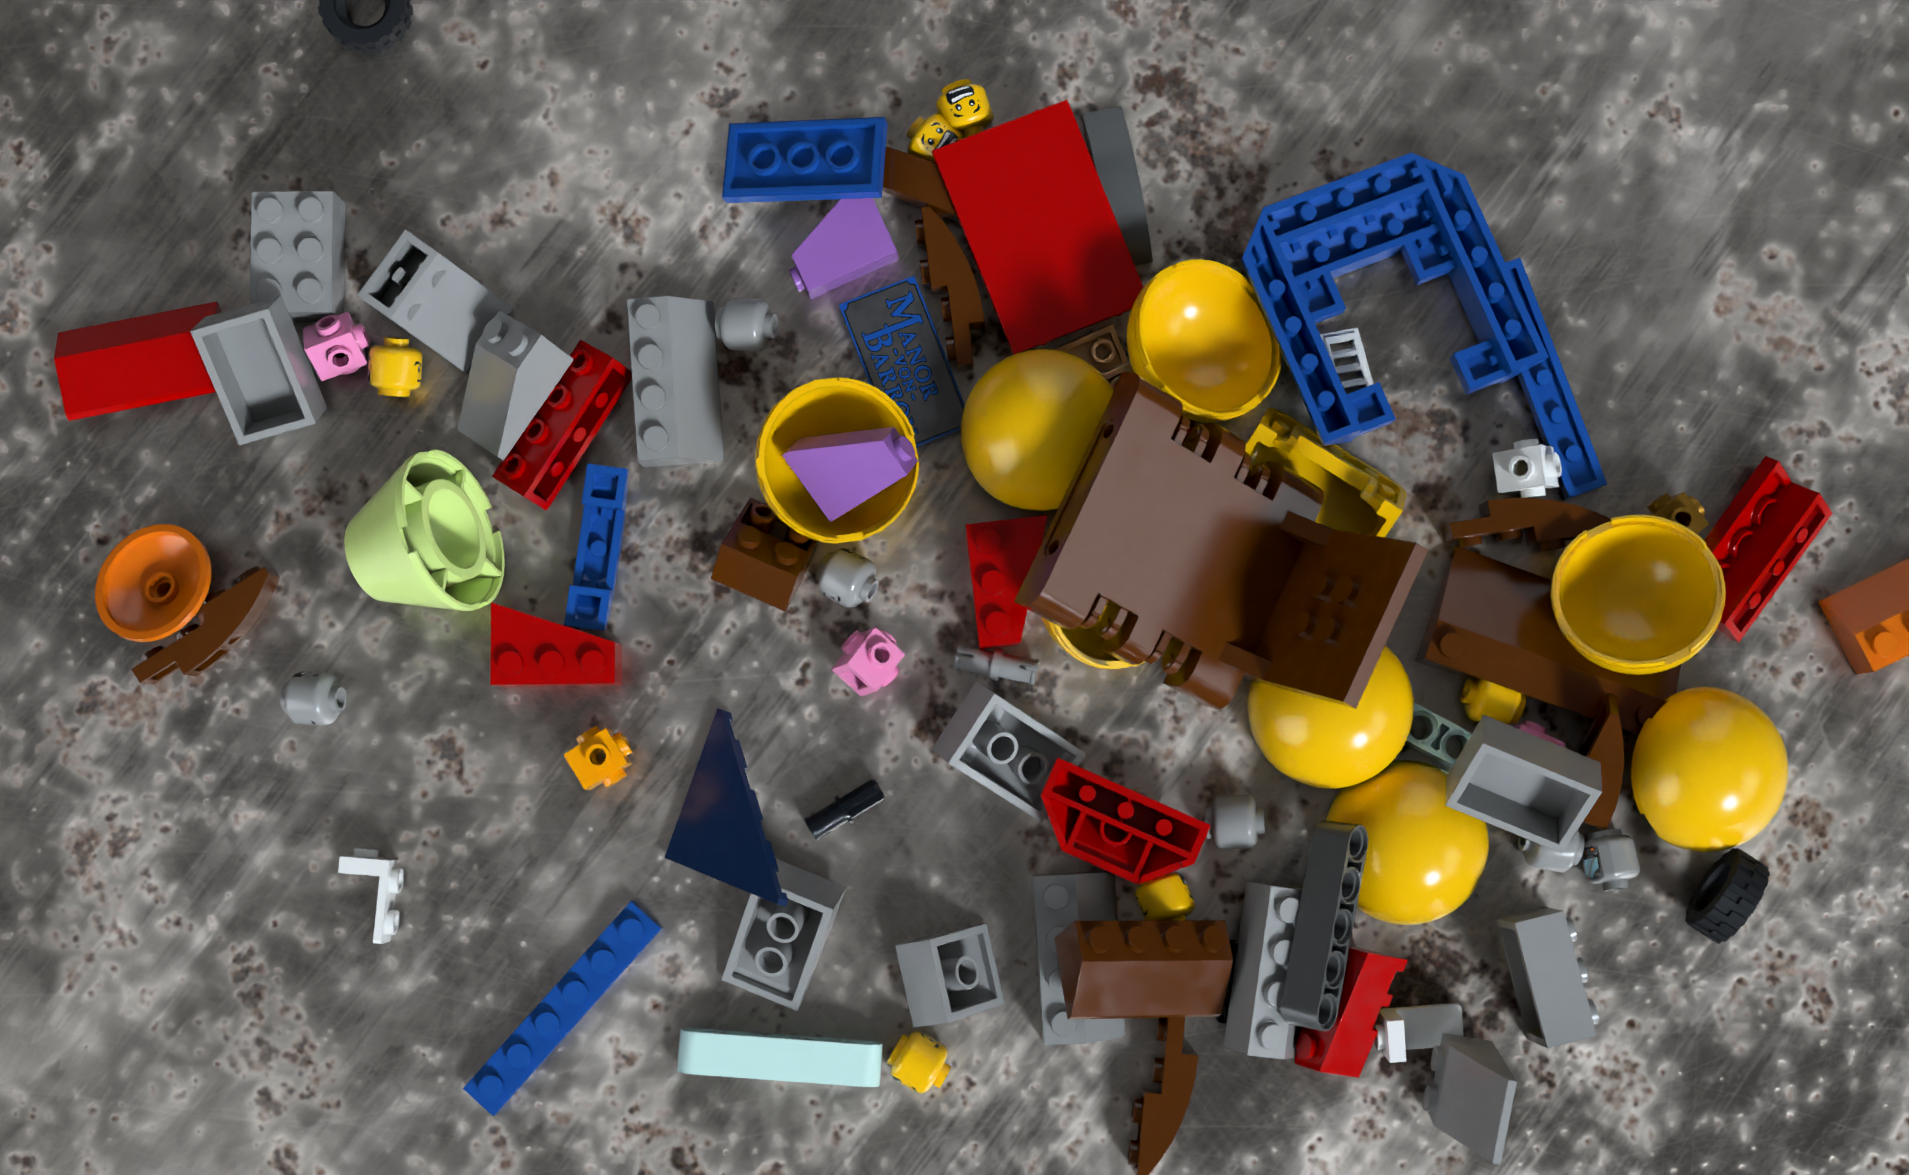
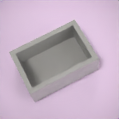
[250,191,346,322]
[190,295,328,445]
[1445,715,1602,853]
[1496,907,1599,1048]

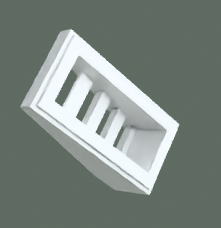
[1320,327,1373,389]

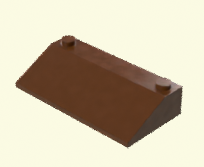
[1415,546,1681,740]

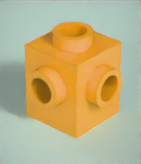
[563,726,633,790]

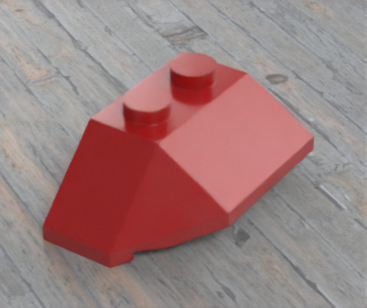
[1040,757,1211,885]

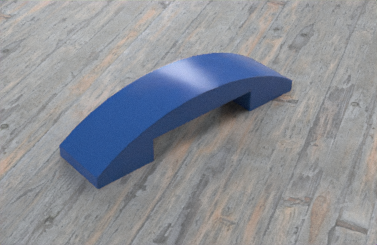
[564,463,629,631]

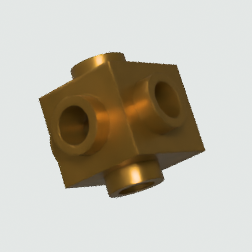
[1647,492,1709,538]

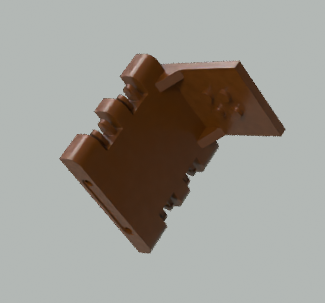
[1014,372,1428,709]

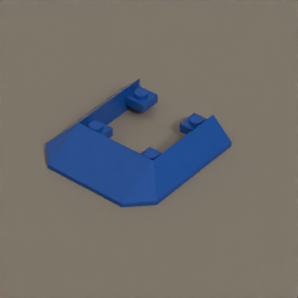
[1241,152,1549,446]

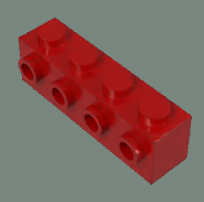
[492,339,632,511]

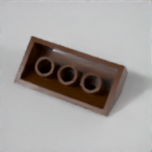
[1055,920,1233,1020]

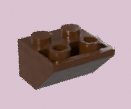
[711,498,820,612]

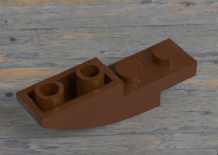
[915,206,985,372]
[1442,498,1611,552]
[131,566,280,685]
[1127,1017,1199,1175]

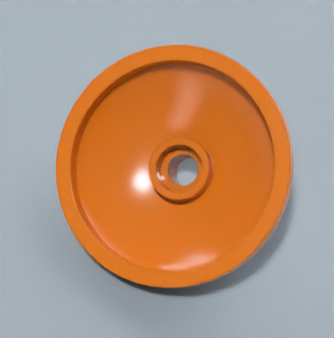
[95,524,212,642]

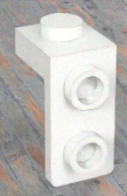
[338,848,404,944]
[1373,1003,1463,1063]

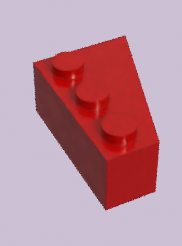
[965,515,1048,649]
[490,602,622,687]
[1294,946,1408,1078]

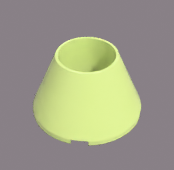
[344,449,505,611]

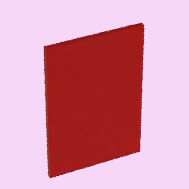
[931,99,1144,355]

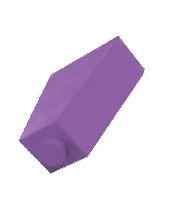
[789,198,898,299]
[782,427,918,522]

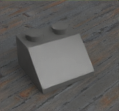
[895,923,1005,1028]

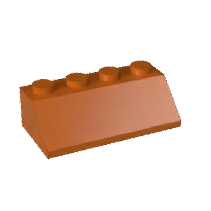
[1818,558,1909,674]

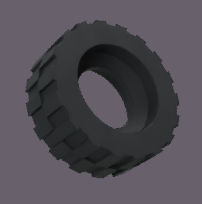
[317,0,413,55]
[1685,848,1770,944]

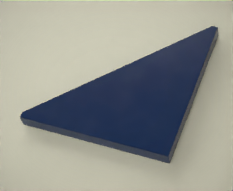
[664,708,788,906]

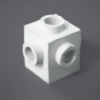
[1492,439,1562,498]

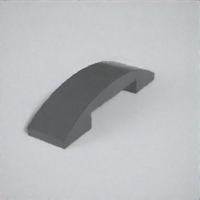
[1082,106,1153,266]

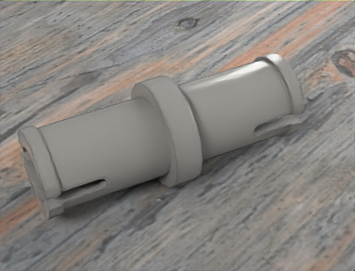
[954,644,1039,685]

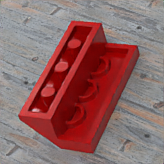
[54,301,222,421]
[1704,456,1833,643]

